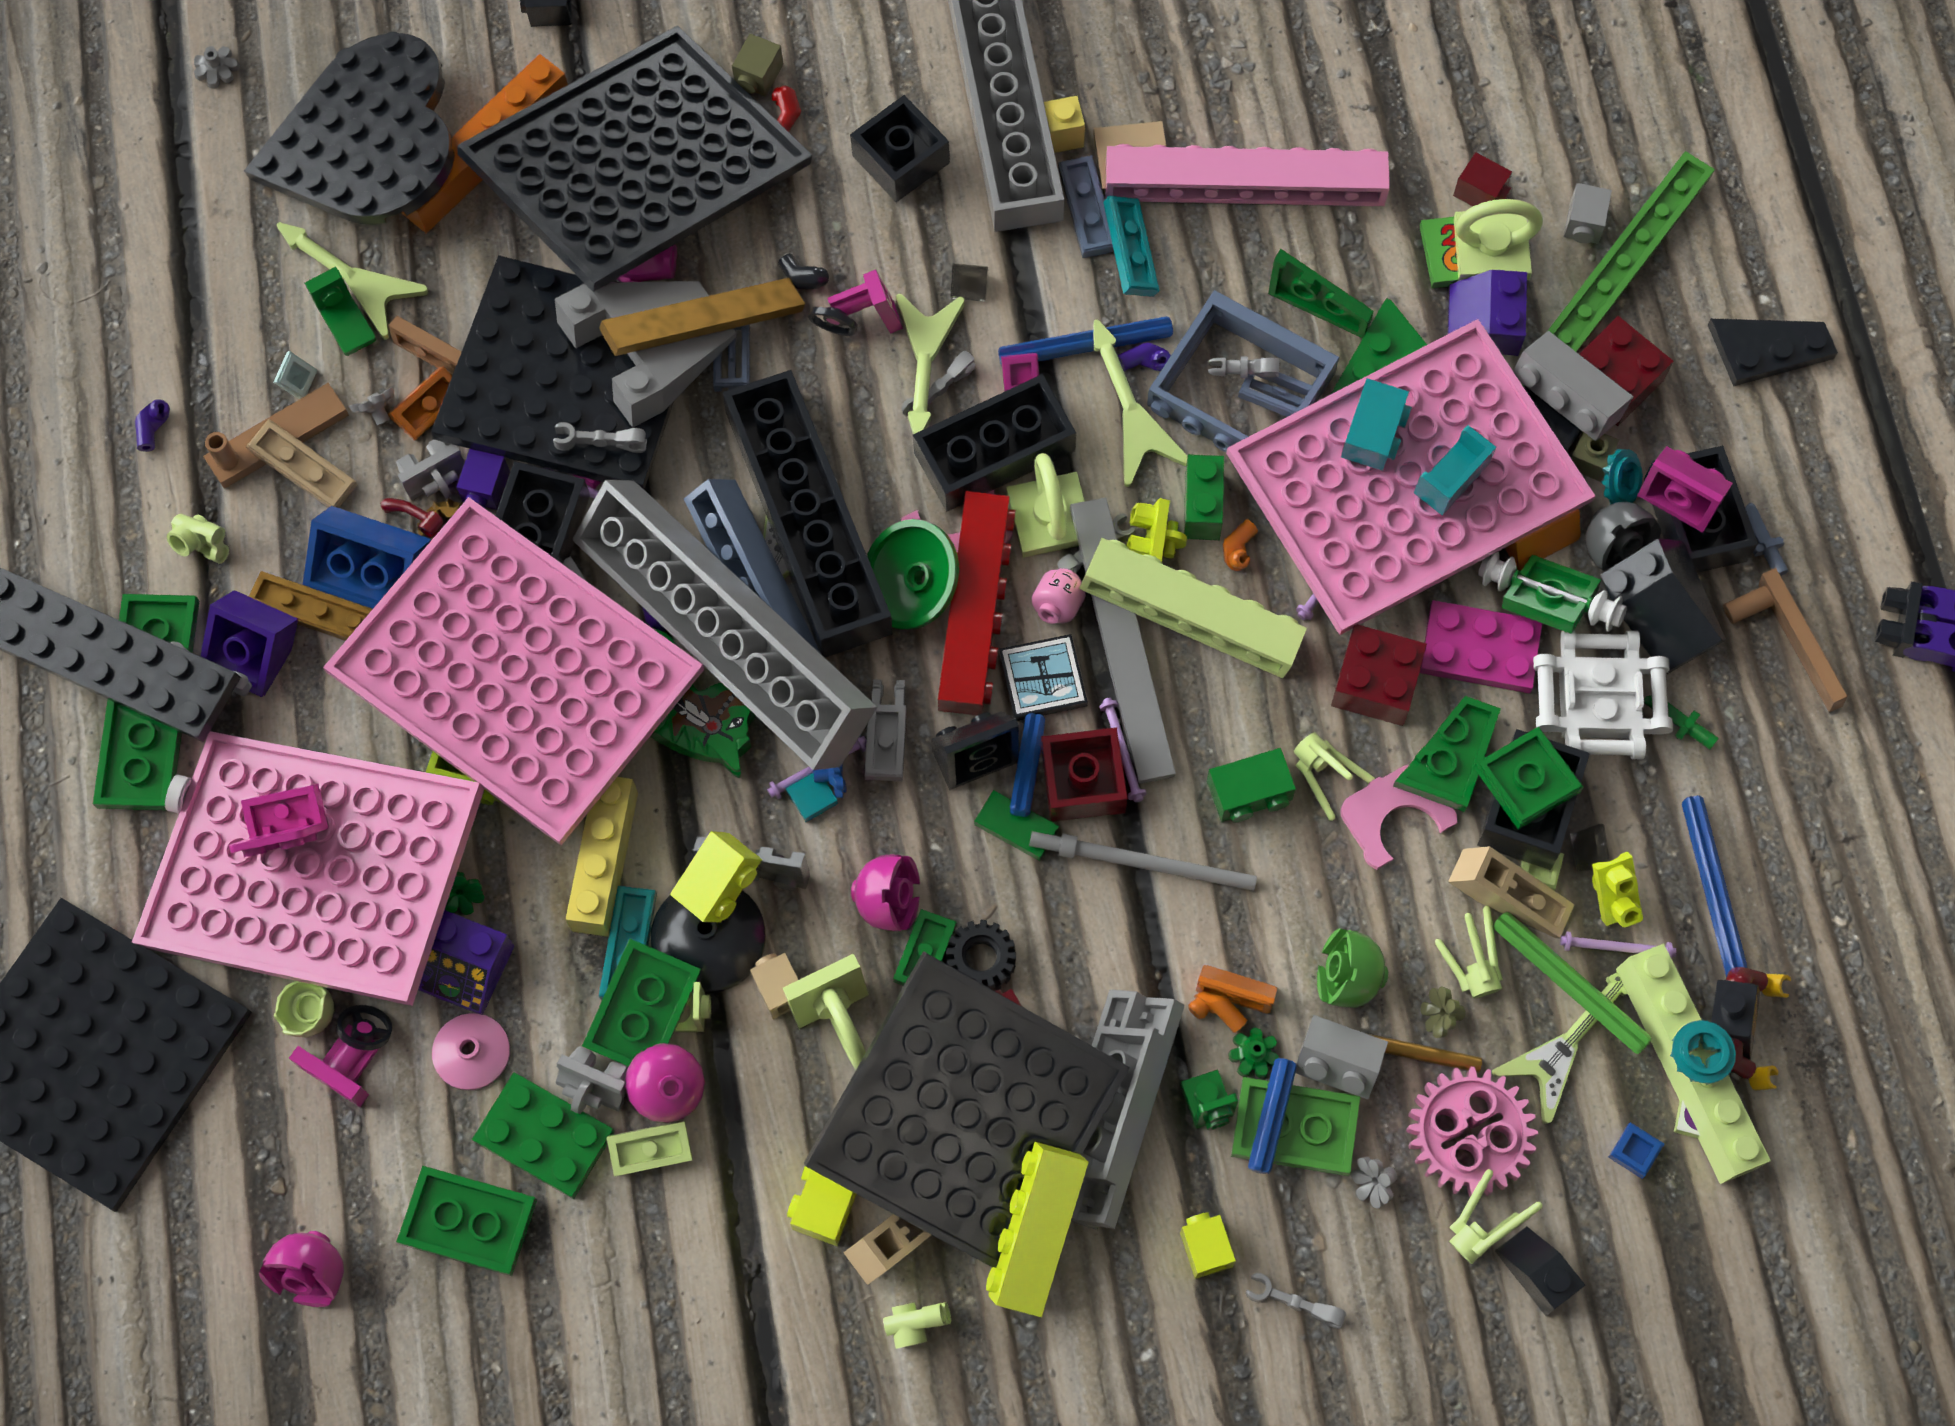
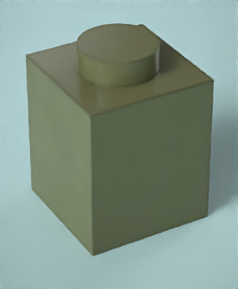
[732,34,783,97]

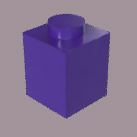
[456,449,510,510]

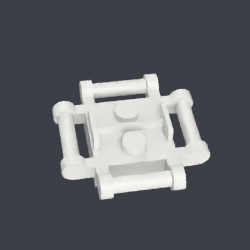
[1533,630,1673,760]

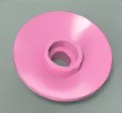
[432,1013,510,1090]

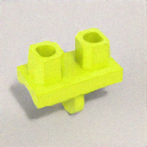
[1126,498,1187,562]
[1592,851,1643,928]

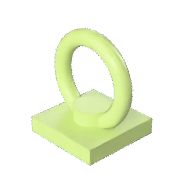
[1454,199,1543,281]
[1006,453,1085,558]
[783,954,869,1070]

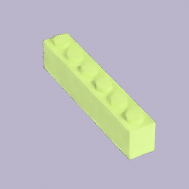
[1079,538,1307,678]
[1616,943,1771,1184]

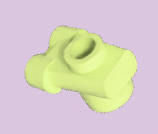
[167,514,229,564]
[883,1302,951,1349]

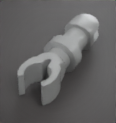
[1208,356,1279,378]

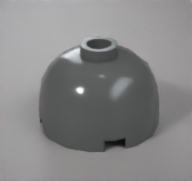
[1585,502,1662,572]

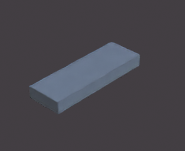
[1058,155,1114,258]

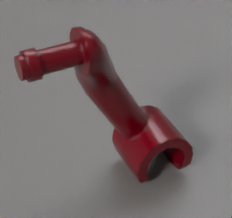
[380,498,443,538]

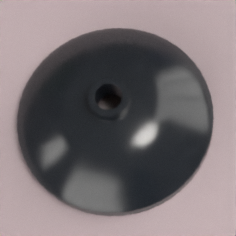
[651,890,766,993]

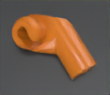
[1223,519,1258,571]
[1188,991,1247,1033]

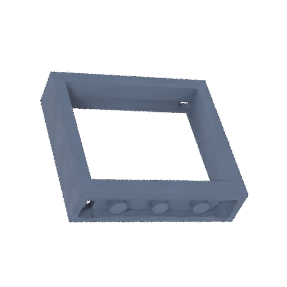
[1147,290,1339,452]

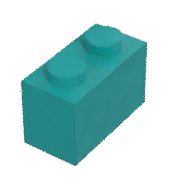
[1341,378,1412,471]

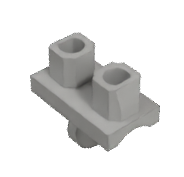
[396,440,465,501]
[556,1046,628,1114]

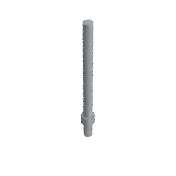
[1029,831,1257,891]

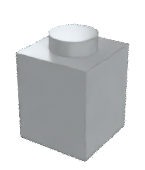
[1563,183,1612,244]

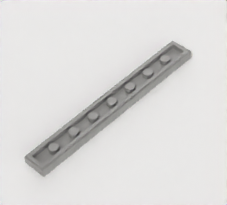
[1070,497,1176,784]

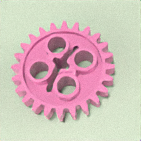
[1407,1066,1538,1197]

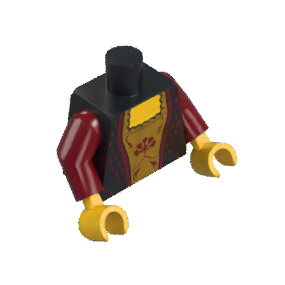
[1711,967,1791,1091]

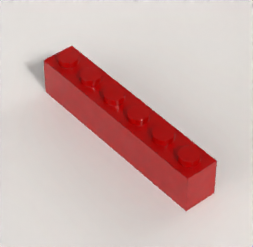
[938,491,1016,716]

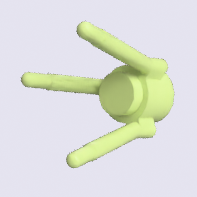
[1294,732,1375,821]
[1435,906,1503,998]
[1449,1169,1543,1264]

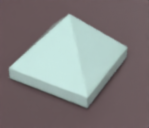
[273,351,317,399]

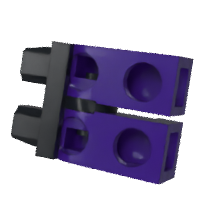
[1875,581,1955,672]

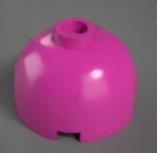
[851,854,920,932]
[625,1043,705,1123]
[259,1231,344,1307]

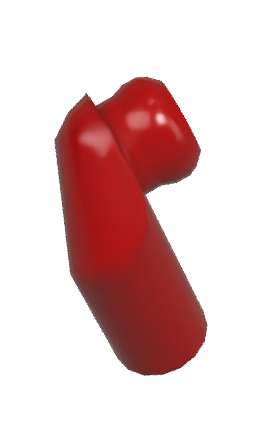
[772,85,801,132]

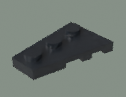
[1708,318,1838,387]

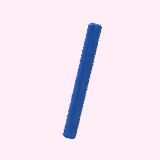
[998,316,1173,366]
[1682,795,1748,977]

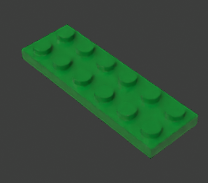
[93,594,200,811]

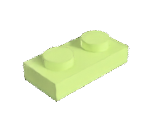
[607,1120,693,1176]

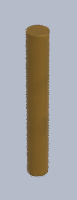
[1366,1033,1482,1073]

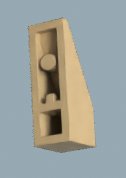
[1448,846,1574,938]
[843,1214,931,1285]

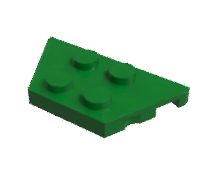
[1330,298,1427,395]

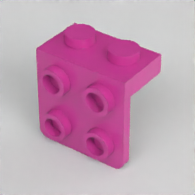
[229,784,329,857]

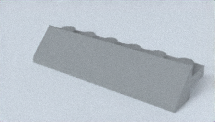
[1071,990,1185,1230]

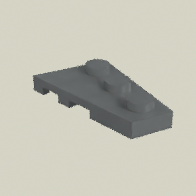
[693,836,810,891]

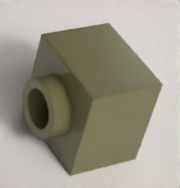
[1571,432,1619,482]

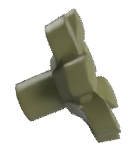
[1420,986,1466,1038]

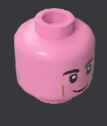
[1032,568,1086,624]

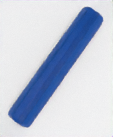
[1010,713,1046,817]
[1248,1058,1297,1174]

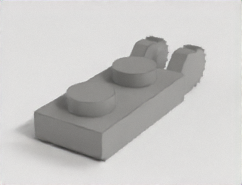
[865,679,907,781]

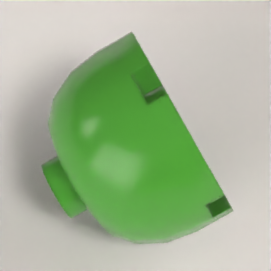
[1317,929,1388,1008]

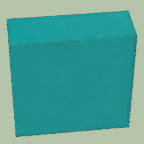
[786,773,838,823]

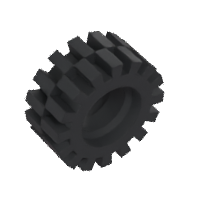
[946,920,1016,991]

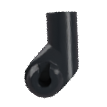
[778,253,829,290]

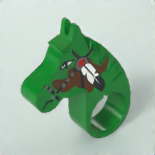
[650,628,756,778]

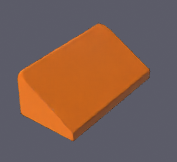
[388,366,452,441]
[1505,509,1581,570]
[1196,965,1277,1014]

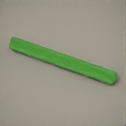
[1494,912,1651,1054]

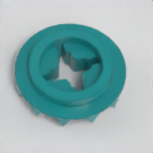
[1601,449,1643,505]
[1670,1020,1736,1085]

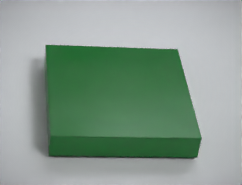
[1474,726,1584,829]

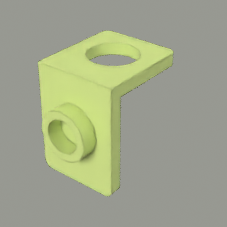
[675,982,711,1032]

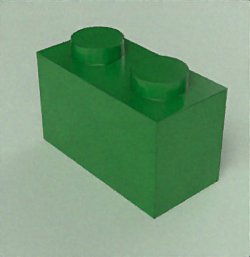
[1183,454,1224,541]
[1207,748,1296,823]

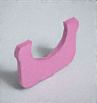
[1340,765,1458,870]

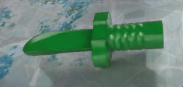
[1644,695,1719,750]

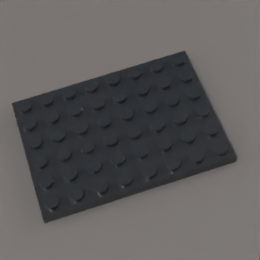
[458,25,812,292]

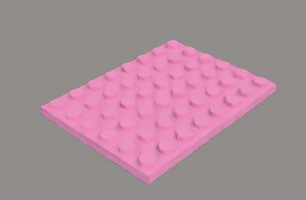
[1226,319,1595,635]
[323,497,704,846]
[132,731,485,1006]

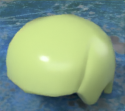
[274,981,334,1038]

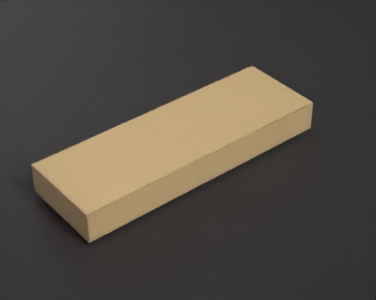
[246,419,357,508]

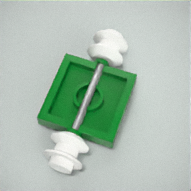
[1478,552,1627,634]

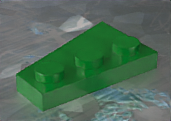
[1268,248,1374,339]
[1393,696,1501,812]

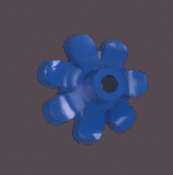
[813,763,847,798]

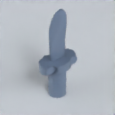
[1745,503,1789,576]

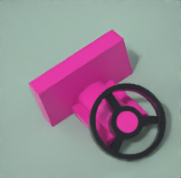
[808,269,903,336]
[289,1005,392,1107]

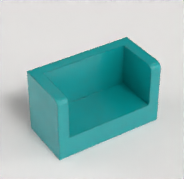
[1414,425,1497,516]

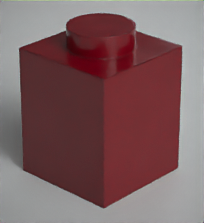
[1453,152,1513,206]

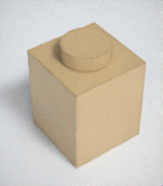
[750,953,798,1019]

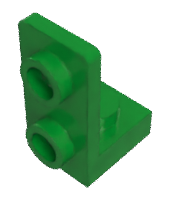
[304,266,376,356]
[1180,1069,1238,1130]

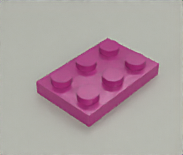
[1419,600,1542,693]

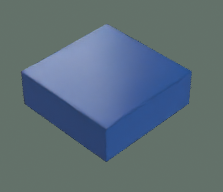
[1608,1122,1664,1179]

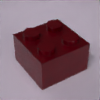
[1579,316,1674,427]
[1331,624,1427,726]
[1041,727,1127,822]

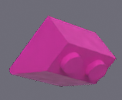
[1637,446,1733,533]

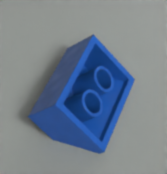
[303,506,432,609]

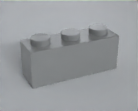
[1513,331,1633,441]

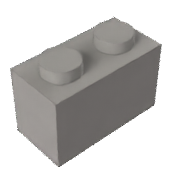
[1296,1015,1388,1099]

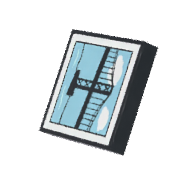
[999,634,1088,721]

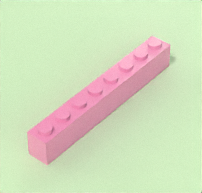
[1105,144,1389,206]

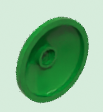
[867,519,959,630]

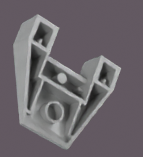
[555,281,736,428]

